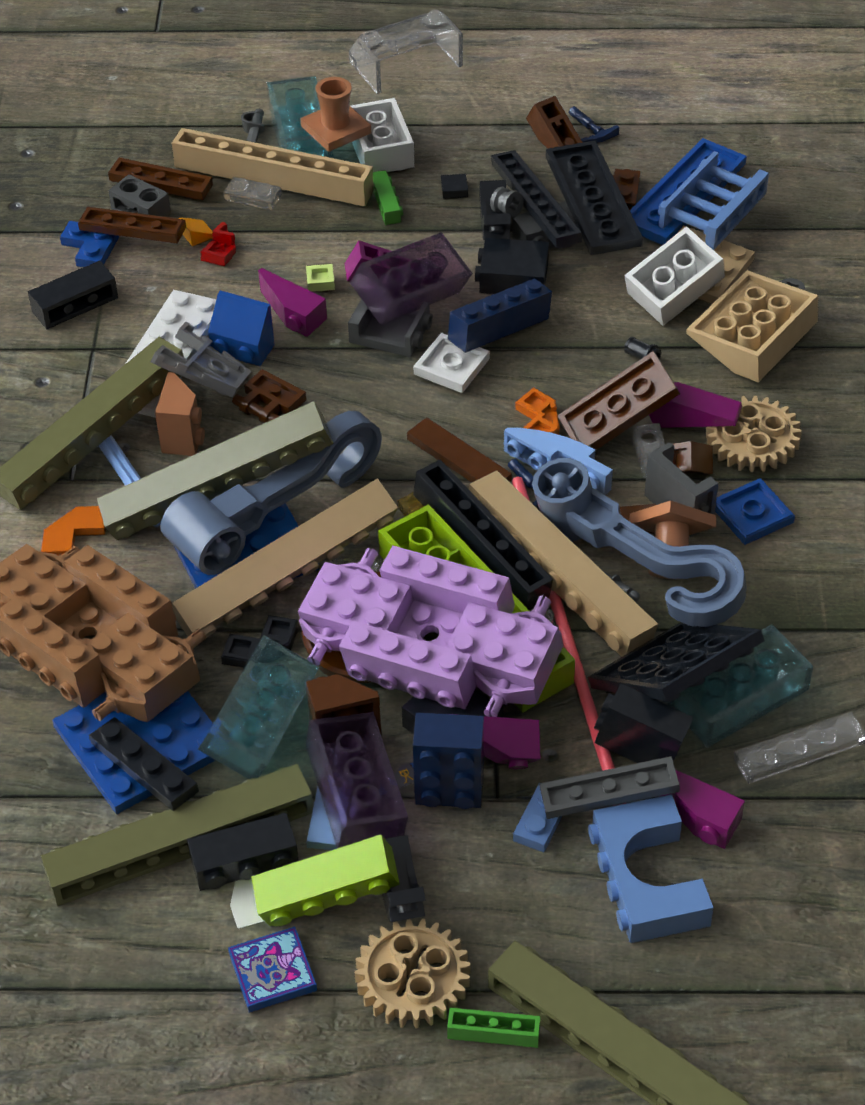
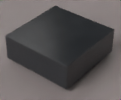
[441,174,468,199]

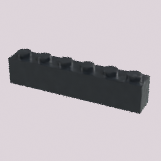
[413,460,553,611]

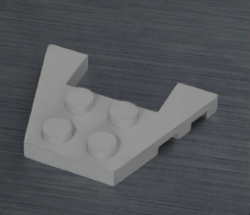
[150,321,252,397]

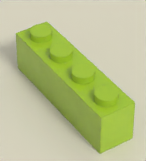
[251,834,400,926]

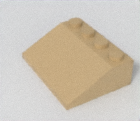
[686,270,818,383]

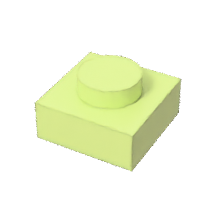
[306,264,335,292]

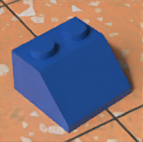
[208,290,275,366]

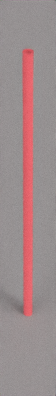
[512,477,626,806]

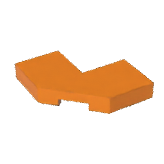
[515,387,560,435]
[41,506,106,556]

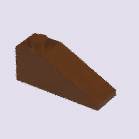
[526,96,583,148]

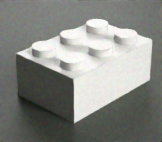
[351,98,414,172]
[624,226,725,326]

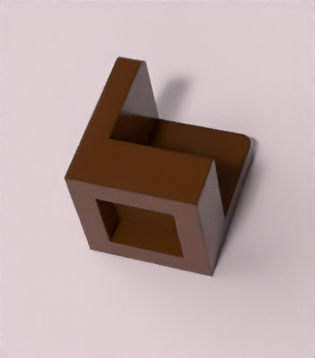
[673,441,713,475]

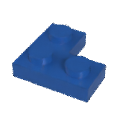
[60,221,120,267]

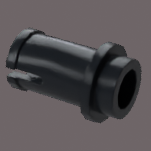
[624,336,662,360]

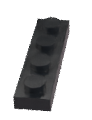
[89,717,199,811]

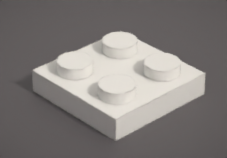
[413,333,490,393]

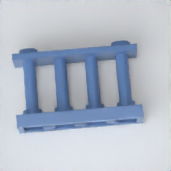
[658,151,769,250]

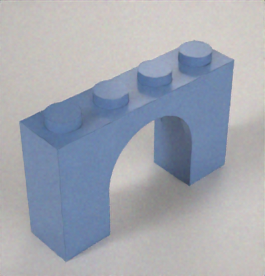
[588,794,713,943]

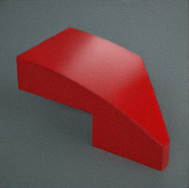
[201,222,236,267]

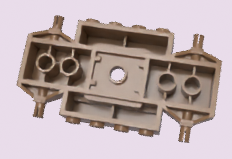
[0,544,206,722]

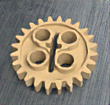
[706,396,801,472]
[355,918,470,1028]

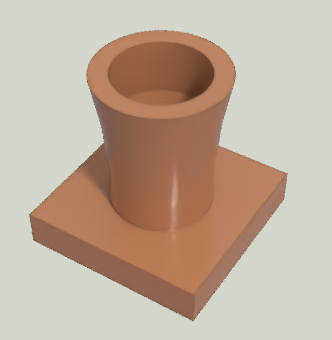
[300,77,371,152]
[629,500,716,579]

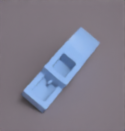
[504,427,613,495]

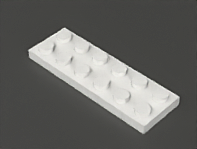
[125,289,216,418]

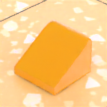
[179,217,212,246]

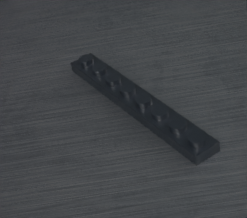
[491,150,582,248]

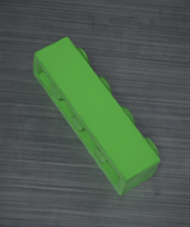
[373,170,403,225]
[447,1008,540,1048]

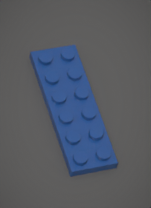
[630,138,747,245]

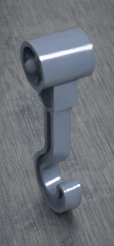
[160,411,382,575]
[532,458,747,627]

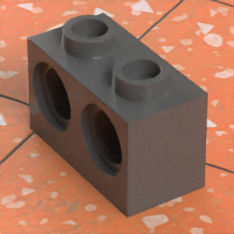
[108,175,171,217]

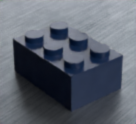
[413,713,484,809]

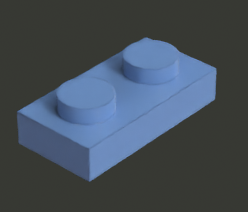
[513,783,562,853]

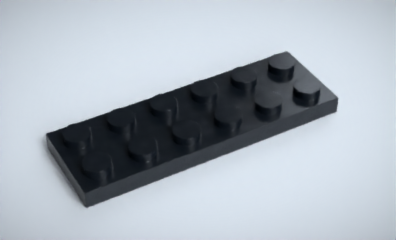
[546,140,643,255]

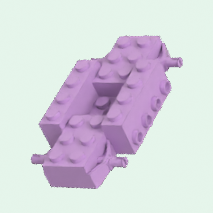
[298,545,563,717]

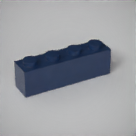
[448,279,552,353]

